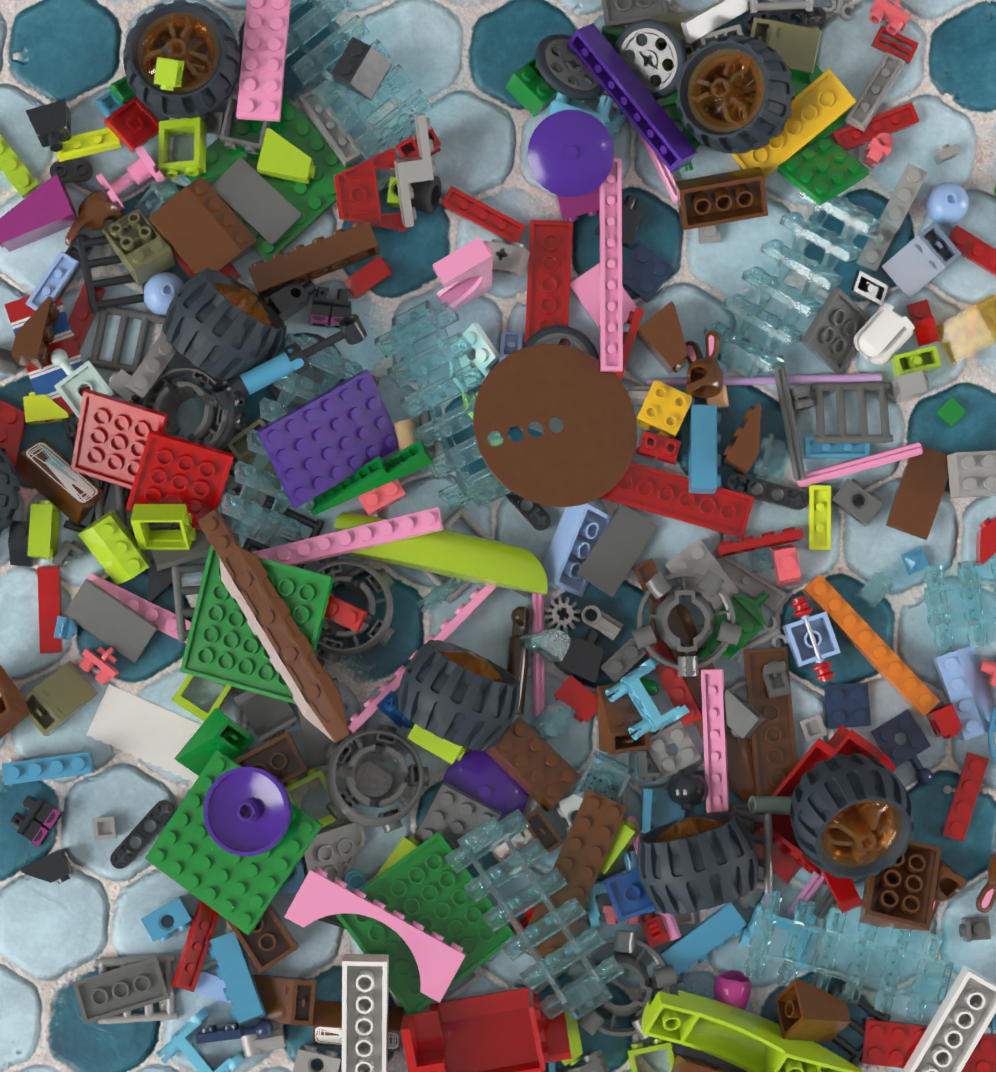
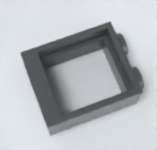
[219,90,271,154]

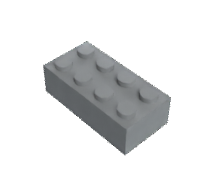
[947,451,996,498]

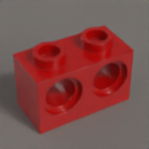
[926,704,963,739]

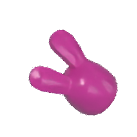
[714,970,752,1011]

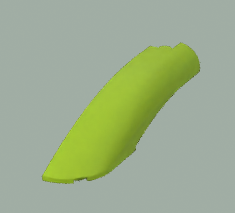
[334,512,548,595]
[641,990,863,1072]

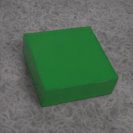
[109,76,136,104]
[936,397,967,428]

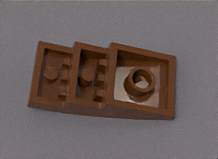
[886,445,949,540]

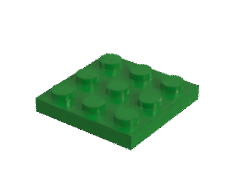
[777,137,869,206]

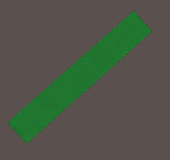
[308,439,433,516]

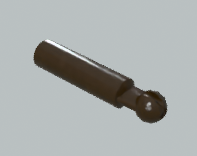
[506,606,532,715]

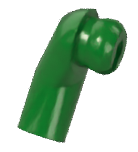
[639,678,659,696]

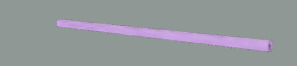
[646,373,882,387]

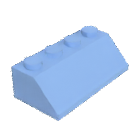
[542,504,613,597]
[932,645,996,740]

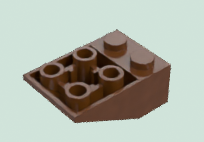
[11,296,60,370]
[722,403,761,475]
[597,682,650,755]
[486,807,564,881]
[253,974,318,1026]

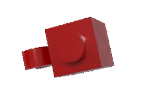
[639,912,670,948]

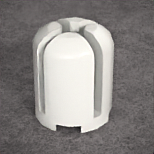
[854,303,915,365]

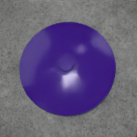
[528,110,614,197]
[442,750,528,836]
[203,767,291,856]

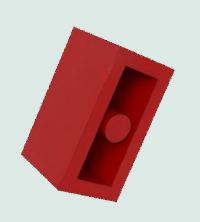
[554,675,598,723]

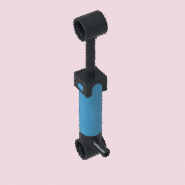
[211,314,367,411]

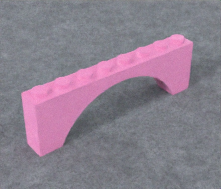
[432,237,493,315]
[284,867,466,1003]

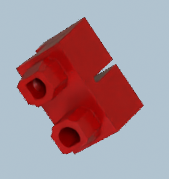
[395,127,441,159]
[636,431,681,465]

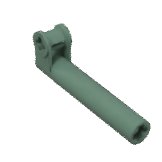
[748,796,855,817]

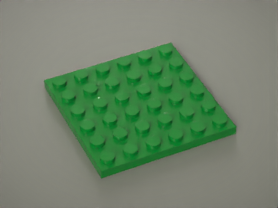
[184,95,353,261]
[180,545,334,704]
[145,750,323,935]
[335,831,517,1014]

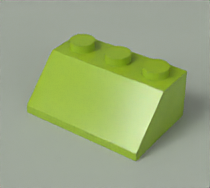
[78,509,152,585]

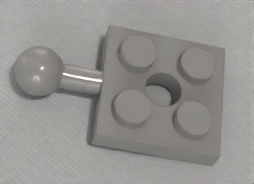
[647,704,702,779]

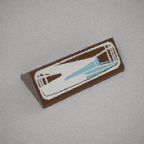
[16,438,105,526]
[313,1000,404,1051]

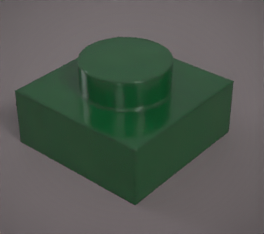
[602,26,624,49]

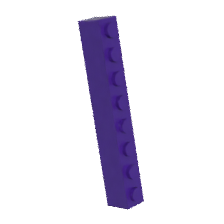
[567,23,698,173]

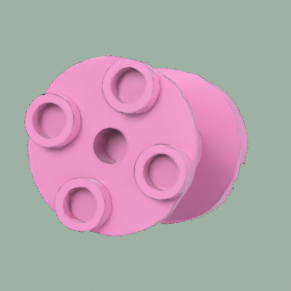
[96,145,166,210]

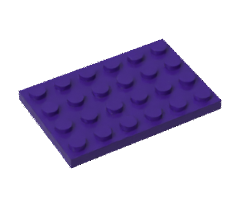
[257,369,399,508]

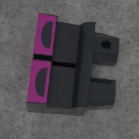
[309,287,352,329]
[10,795,64,847]

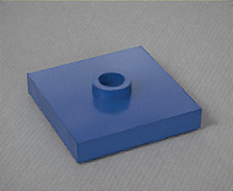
[603,868,656,923]

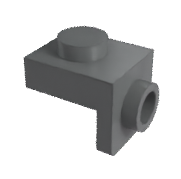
[763,661,791,698]

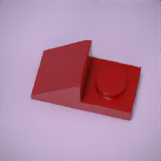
[906,299,939,347]

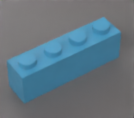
[689,404,721,494]
[2,752,95,785]
[659,902,747,976]
[209,931,267,1025]

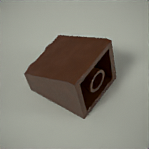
[636,301,688,374]
[774,979,850,1042]

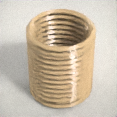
[393,418,420,451]

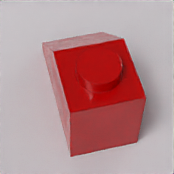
[976,517,996,566]

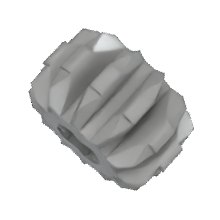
[544,596,581,633]

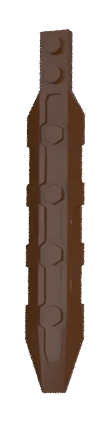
[197,509,350,743]
[632,558,756,802]

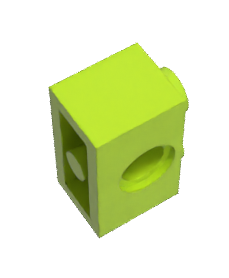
[890,345,941,378]

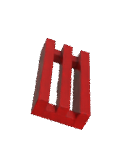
[871,25,919,64]

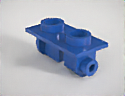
[376,690,415,729]

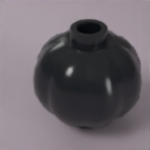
[667,769,708,810]

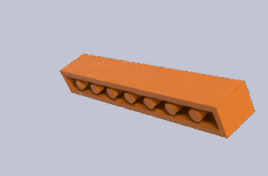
[801,574,940,716]

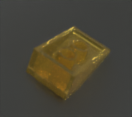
[936,294,996,366]

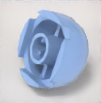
[925,182,969,226]
[143,272,184,315]

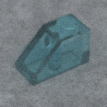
[132,178,180,222]

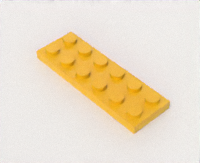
[731,68,857,179]

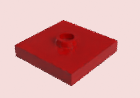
[104,97,159,153]

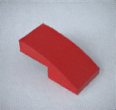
[344,256,393,299]

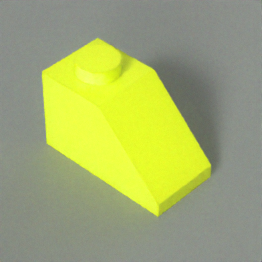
[23,392,72,425]

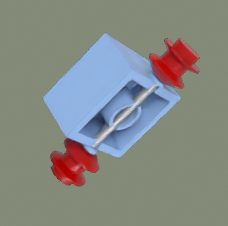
[782,596,841,682]

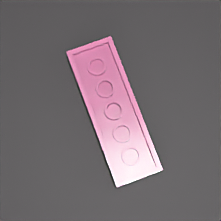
[236,0,291,122]

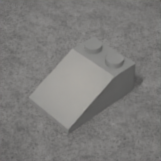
[665,538,739,616]

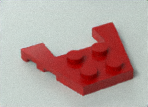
[333,148,406,232]
[0,400,26,476]

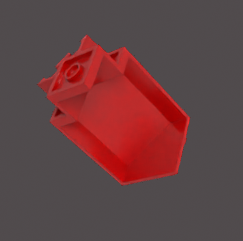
[753,725,896,884]
[400,986,572,1072]

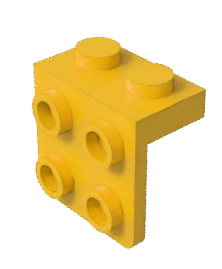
[636,380,692,439]

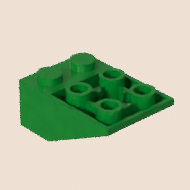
[505,51,574,117]
[174,708,255,776]

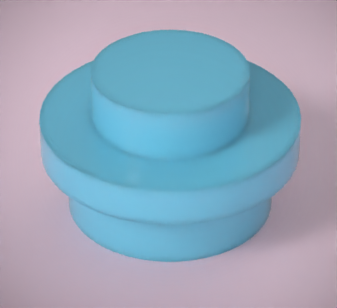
[344,869,366,891]

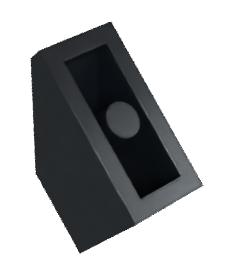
[8,520,33,567]
[147,559,185,603]
[20,849,74,884]

